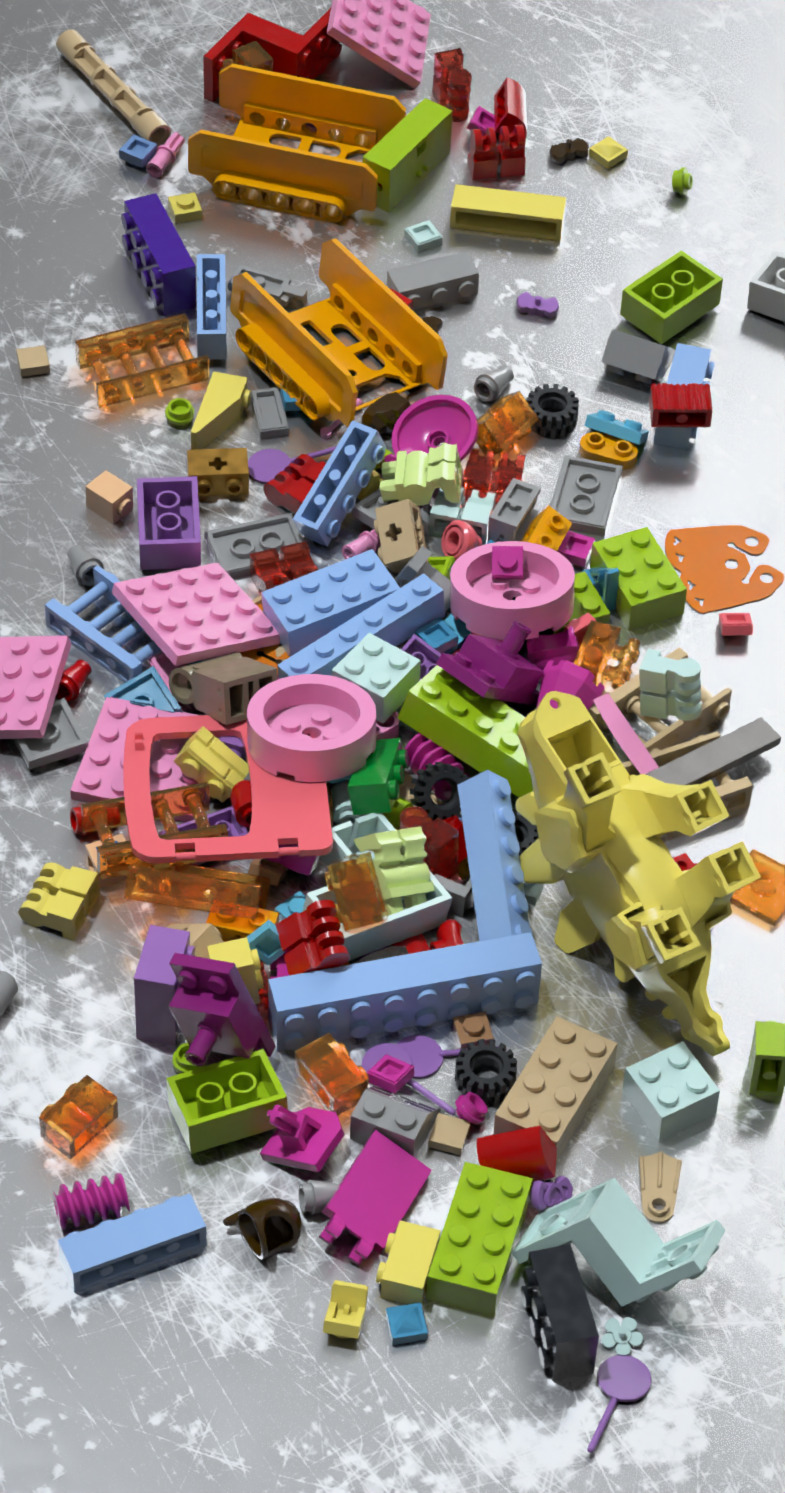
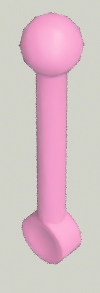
[320,398,363,439]

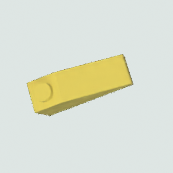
[191,371,252,450]

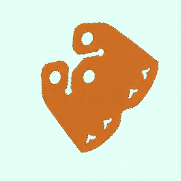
[665,525,785,614]

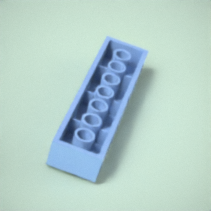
[268,932,542,1051]

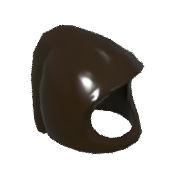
[223,1198,302,1260]

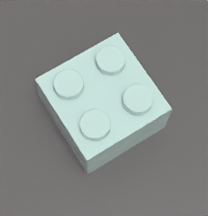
[332,633,421,723]
[622,1041,720,1141]

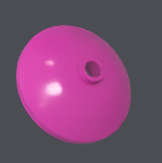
[392,394,478,461]

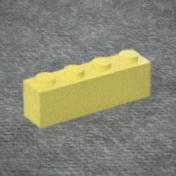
[450,184,566,241]

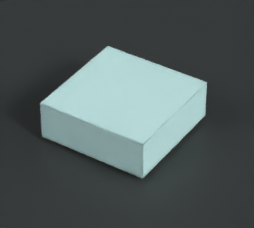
[404,220,443,253]

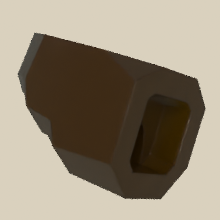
[362,392,411,434]

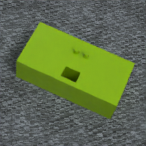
[362,98,453,213]

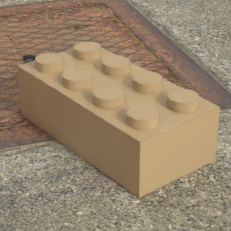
[493,1016,618,1162]

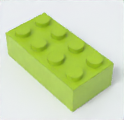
[426,1162,533,1317]

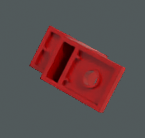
[203,8,342,102]

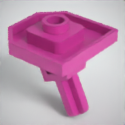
[260,1105,345,1172]

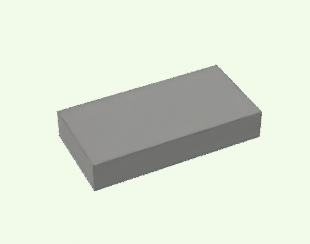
[251,387,289,439]

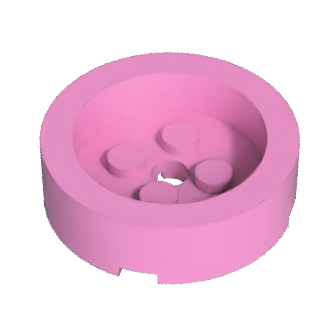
[450,541,575,640]
[247,674,376,782]

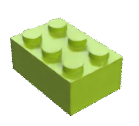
[620,250,723,344]
[590,527,687,631]
[166,1049,288,1154]

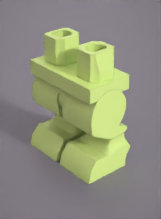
[380,443,462,506]
[353,826,435,918]

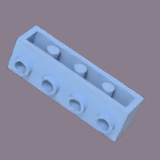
[292,420,387,546]

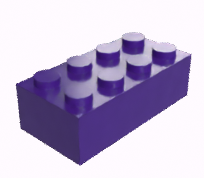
[121,193,196,316]

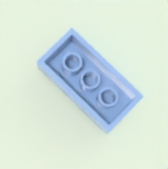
[261,549,400,657]

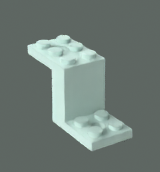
[511,1178,726,1306]

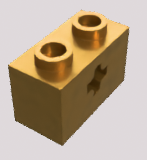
[187,448,249,496]

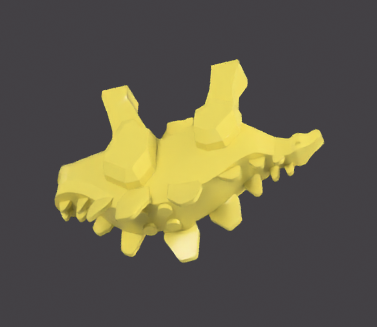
[515,691,761,1056]

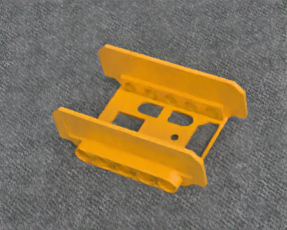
[188,63,406,222]
[230,238,448,427]

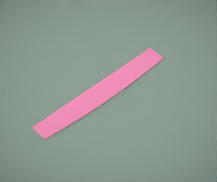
[593,693,659,774]

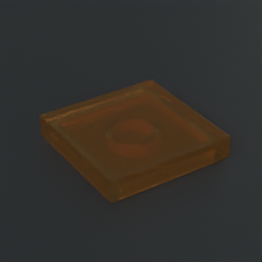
[730,849,785,927]

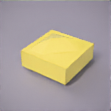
[589,136,628,169]

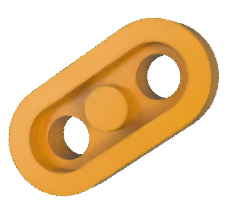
[579,432,638,469]

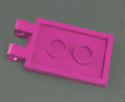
[319,1130,432,1266]

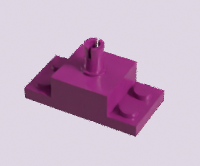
[436,621,544,706]
[169,953,276,1067]

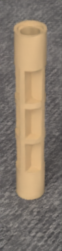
[56,29,171,147]

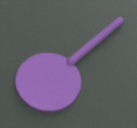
[248,446,336,484]
[397,1035,507,1079]
[361,1043,456,1116]
[587,1355,651,1453]

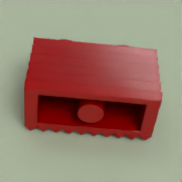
[649,383,713,427]

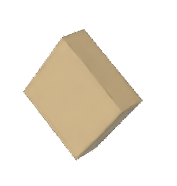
[16,345,50,376]
[428,1113,471,1155]

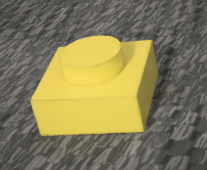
[168,192,202,223]

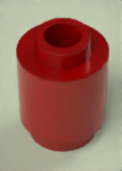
[230,780,252,827]

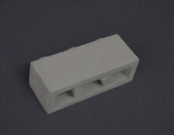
[387,251,479,310]

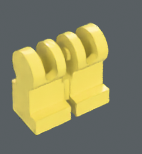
[18,862,100,941]

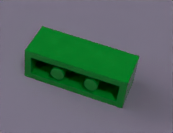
[348,738,409,815]

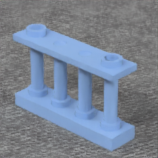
[45,565,161,683]

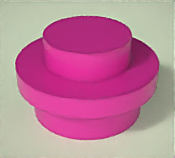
[455,1092,488,1125]

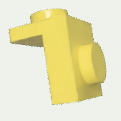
[323,1280,368,1339]

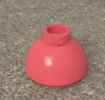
[441,520,482,560]

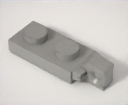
[227,264,308,309]

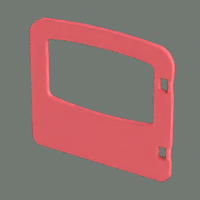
[123,715,333,864]

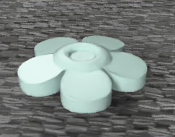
[601,1317,643,1355]

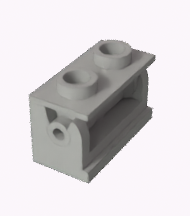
[487,478,541,542]

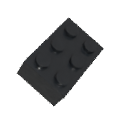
[521,1244,599,1381]

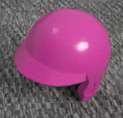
[527,626,579,671]

